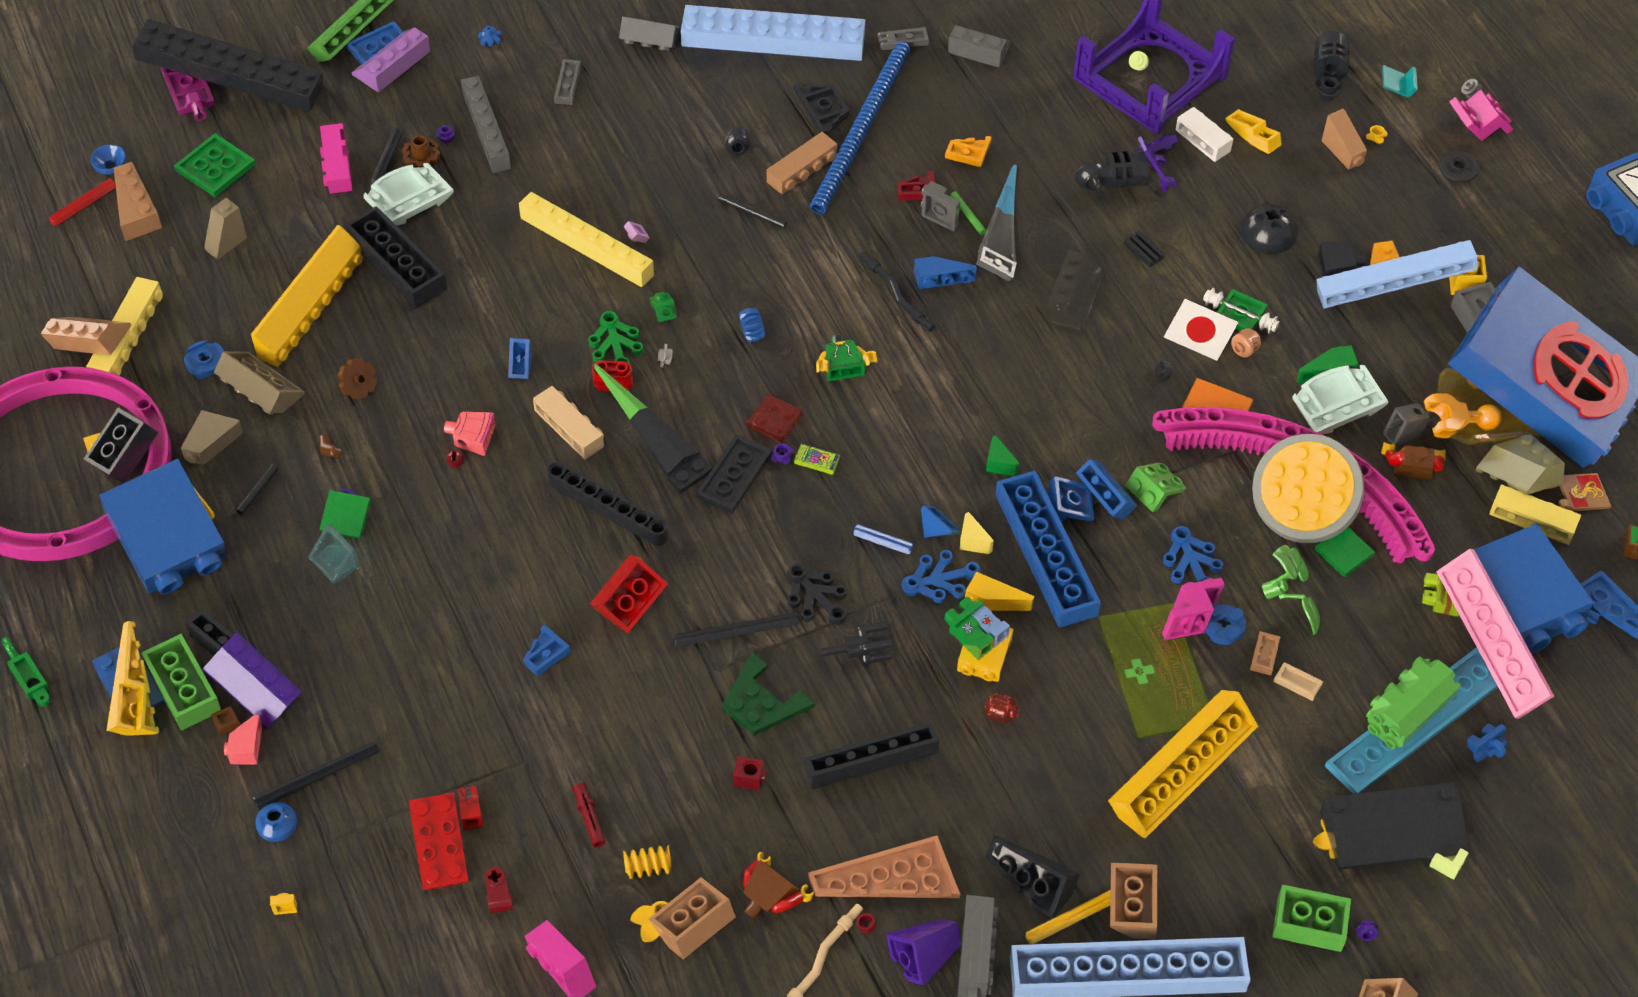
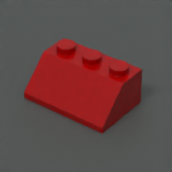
[590,555,668,633]

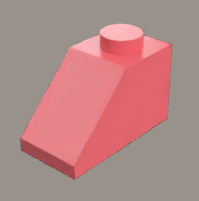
[224,715,262,764]

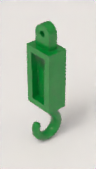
[2,637,50,706]

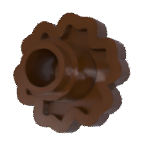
[402,135,441,168]
[338,358,377,399]

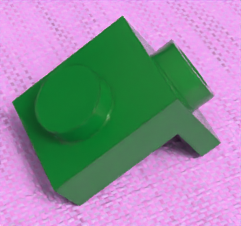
[649,292,677,322]

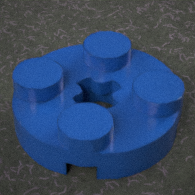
[184,341,224,379]
[1204,604,1246,645]

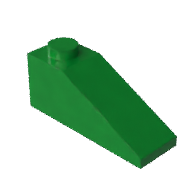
[1296,345,1358,384]

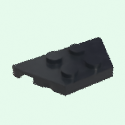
[793,84,849,135]

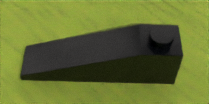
[986,836,1080,918]

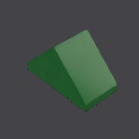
[986,435,1019,477]

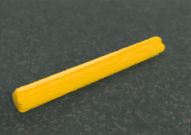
[1025,890,1111,945]

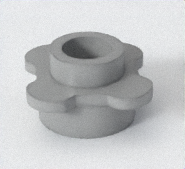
[658,344,673,368]

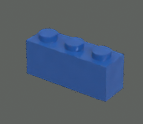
[1076,459,1137,520]

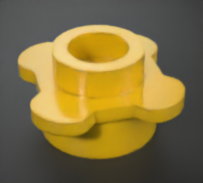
[1366,125,1387,144]

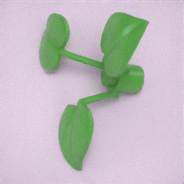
[1262,545,1320,635]

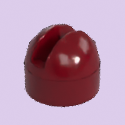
[447,450,464,468]
[856,913,876,934]

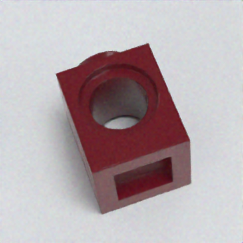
[733,756,767,790]

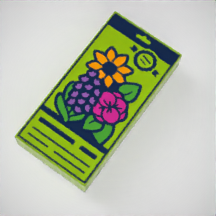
[794,444,840,475]

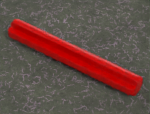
[49,178,116,226]

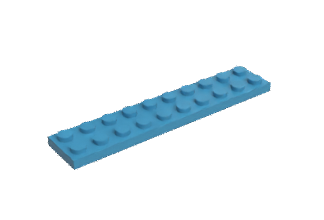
[1325,647,1498,794]

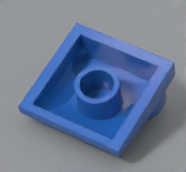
[1047,476,1094,521]

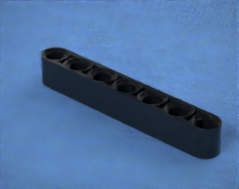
[547,462,668,546]

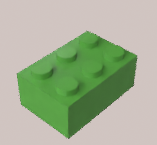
[1272,885,1351,952]

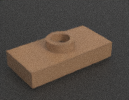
[1250,631,1280,676]

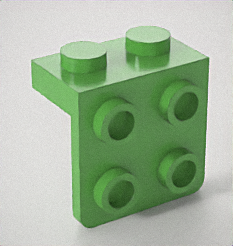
[1125,463,1186,512]

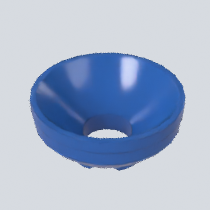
[90,144,126,175]
[255,802,297,842]

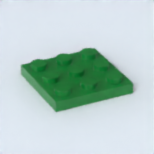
[174,133,256,197]

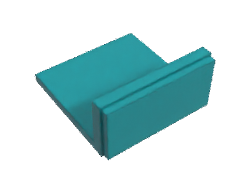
[1382,65,1418,98]

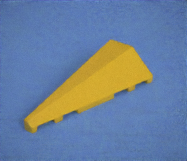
[107,621,159,735]

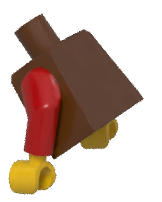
[1381,442,1446,480]
[743,852,814,919]

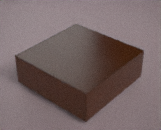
[211,706,241,735]

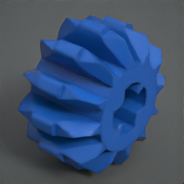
[739,307,765,342]

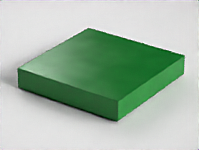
[319,490,371,539]
[1315,527,1375,577]

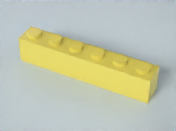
[86,277,163,376]

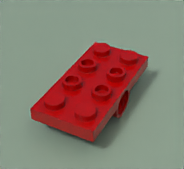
[409,792,469,891]

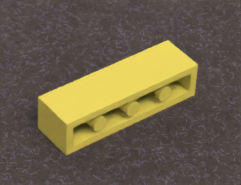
[1489,485,1581,545]

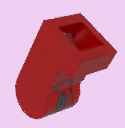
[458,786,483,830]

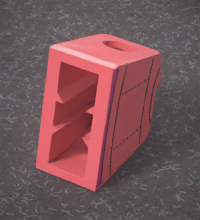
[444,412,495,456]

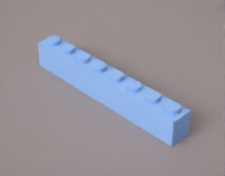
[1316,240,1477,308]

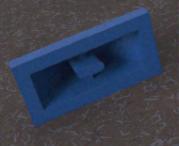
[508,338,533,379]
[921,505,962,538]

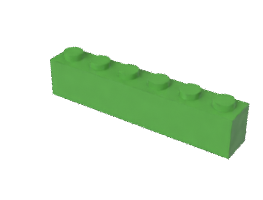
[307,0,393,62]

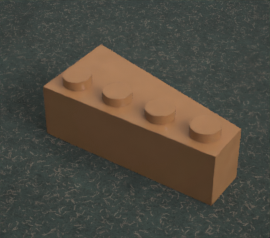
[114,162,162,241]

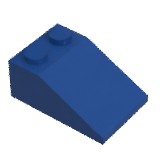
[92,647,164,707]

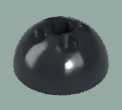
[1240,204,1297,254]

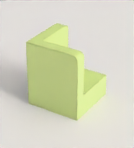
[1430,848,1468,880]

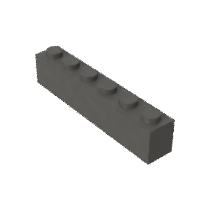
[461,75,511,173]

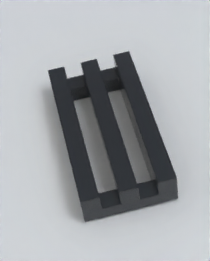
[1124,231,1165,267]

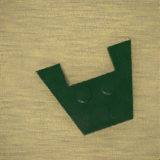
[722,652,815,736]

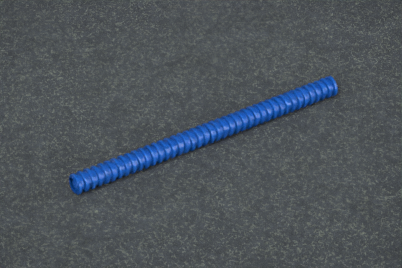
[810,42,910,214]

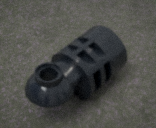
[1314,31,1350,101]
[1075,149,1149,191]

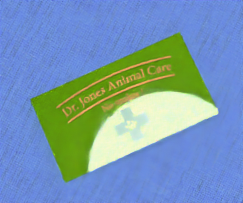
[1099,603,1208,738]

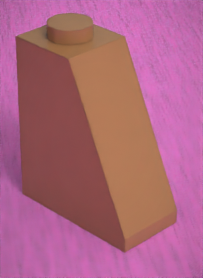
[1322,109,1367,170]

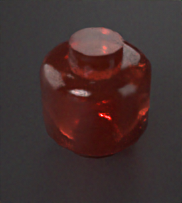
[985,693,1019,724]

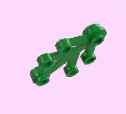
[588,311,643,364]

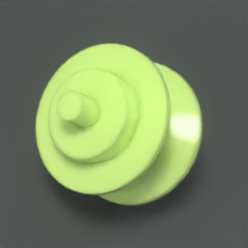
[1129,51,1149,71]

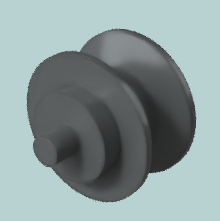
[1461,79,1482,99]

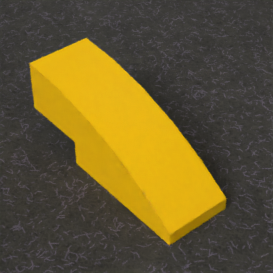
[1226,109,1281,154]

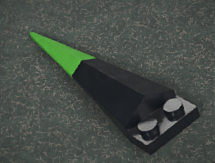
[595,364,713,494]

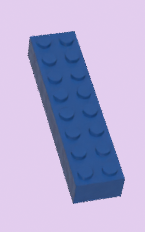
[995,471,1101,628]

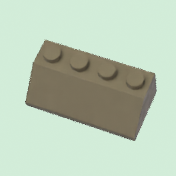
[214,351,305,415]

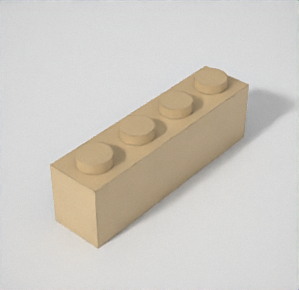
[533,386,604,459]

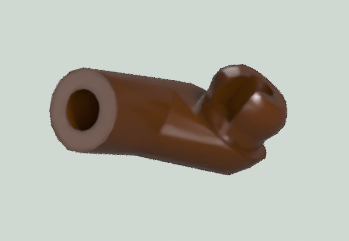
[319,434,341,458]

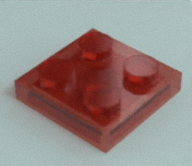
[747,394,802,443]

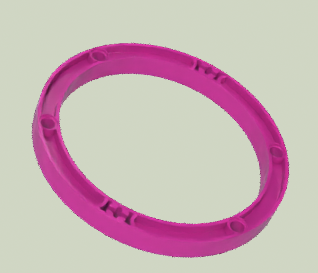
[0,367,172,561]

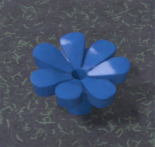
[478,26,502,46]

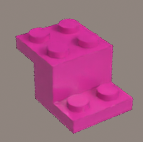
[1449,90,1513,141]
[1162,578,1225,640]

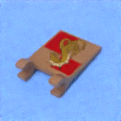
[1547,473,1611,511]

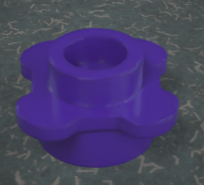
[771,444,793,464]

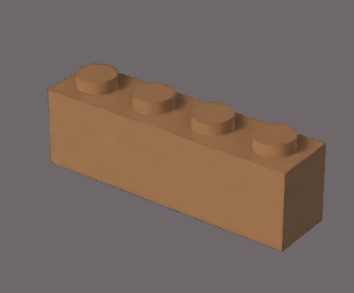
[767,132,837,194]

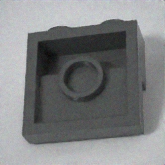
[921,181,960,231]

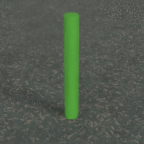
[950,191,986,235]

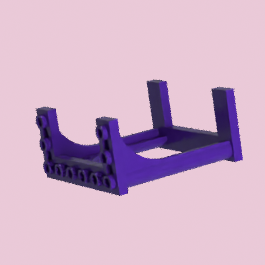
[1073,0,1235,135]

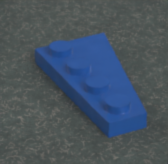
[1581,570,1638,640]

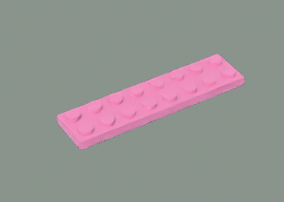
[1436,549,1554,719]

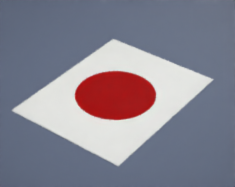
[1164,299,1238,361]

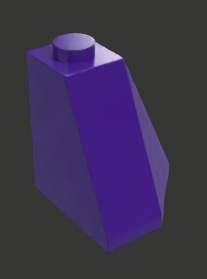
[886,919,961,985]

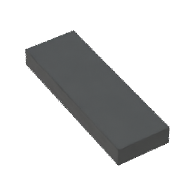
[554,59,581,105]

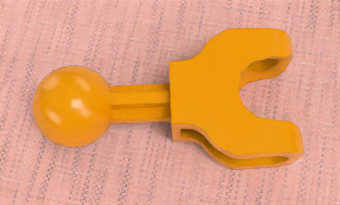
[1424,393,1502,438]

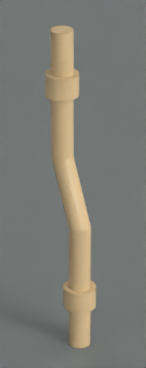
[787,904,863,997]

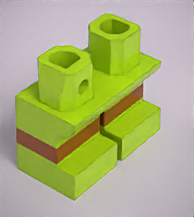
[1422,573,1459,617]

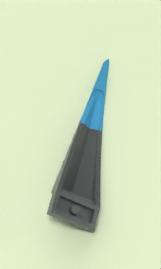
[976,164,1017,281]

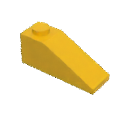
[965,572,1034,611]

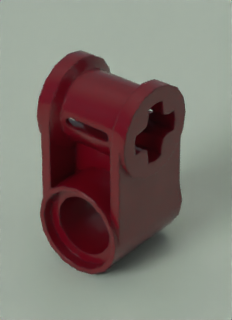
[485,867,513,914]

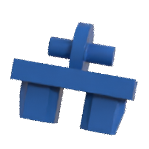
[1467,724,1507,763]

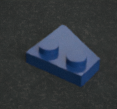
[523,624,571,676]

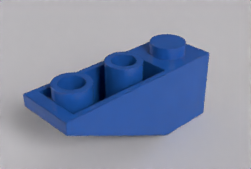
[914,256,977,289]

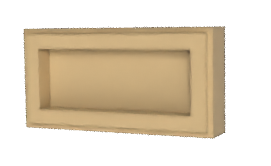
[1274,662,1323,701]

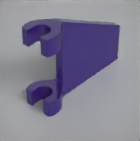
[1138,136,1177,192]

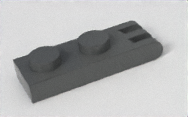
[877,27,929,50]

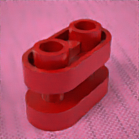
[592,361,633,392]

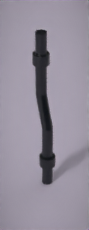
[859,252,935,332]

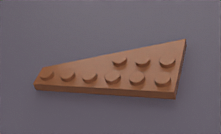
[808,836,960,898]

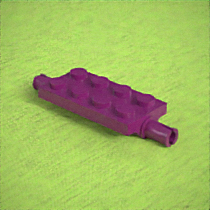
[160,67,215,121]

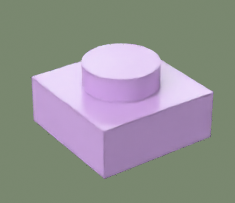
[624,221,650,243]

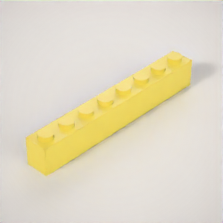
[519,192,654,287]

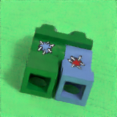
[944,597,1010,660]

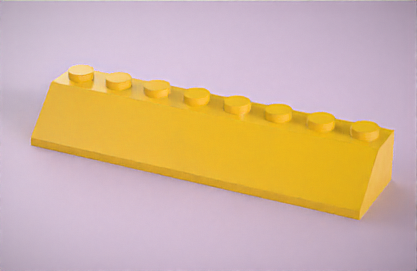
[251,225,363,367]
[1108,690,1258,838]

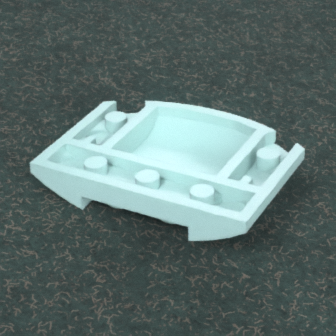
[364,163,454,225]
[1292,365,1388,434]

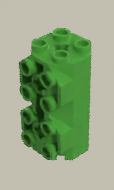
[1366,656,1461,750]

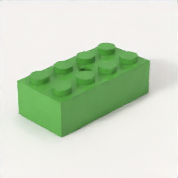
[141,634,221,731]

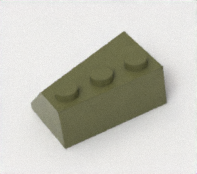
[1476,434,1564,495]

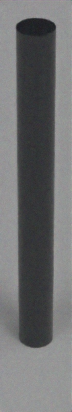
[717,193,787,229]

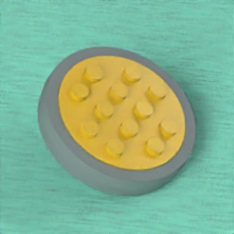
[1252,434,1364,543]

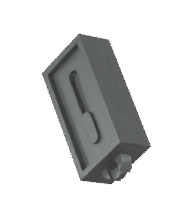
[1451,281,1495,333]
[957,895,998,997]

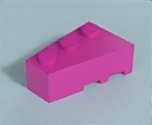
[320,123,353,194]
[525,920,597,997]

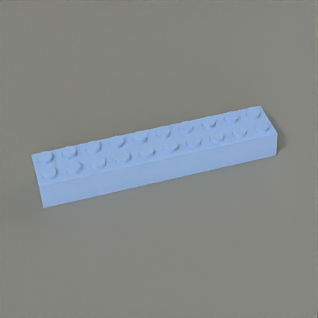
[681,5,865,61]
[1010,937,1250,997]

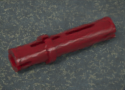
[572,783,606,848]

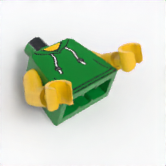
[816,335,878,382]

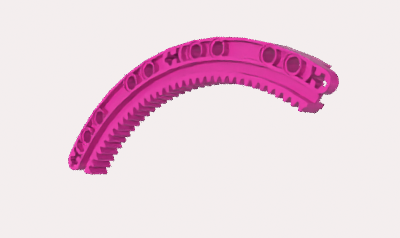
[1152,407,1435,563]

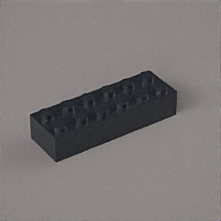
[345,206,447,309]

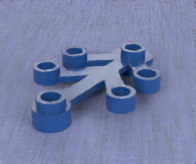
[1163,526,1223,584]
[902,550,981,603]

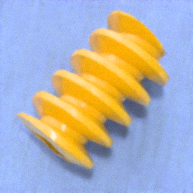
[623,845,671,879]

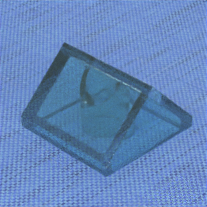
[308,524,360,583]

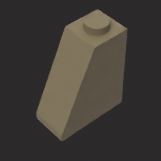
[204,198,247,260]
[181,410,243,465]

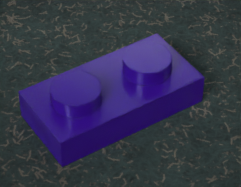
[1136,135,1178,154]

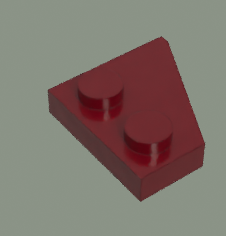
[897,171,935,201]

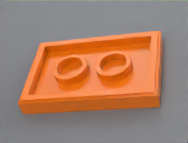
[1182,378,1253,421]

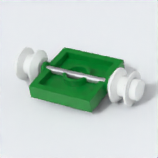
[1203,288,1279,334]

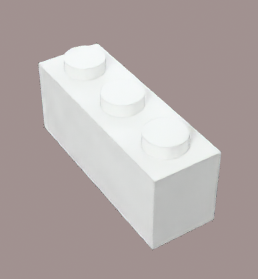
[1176,107,1233,162]

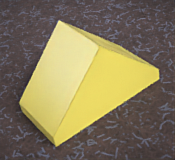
[960,512,994,554]

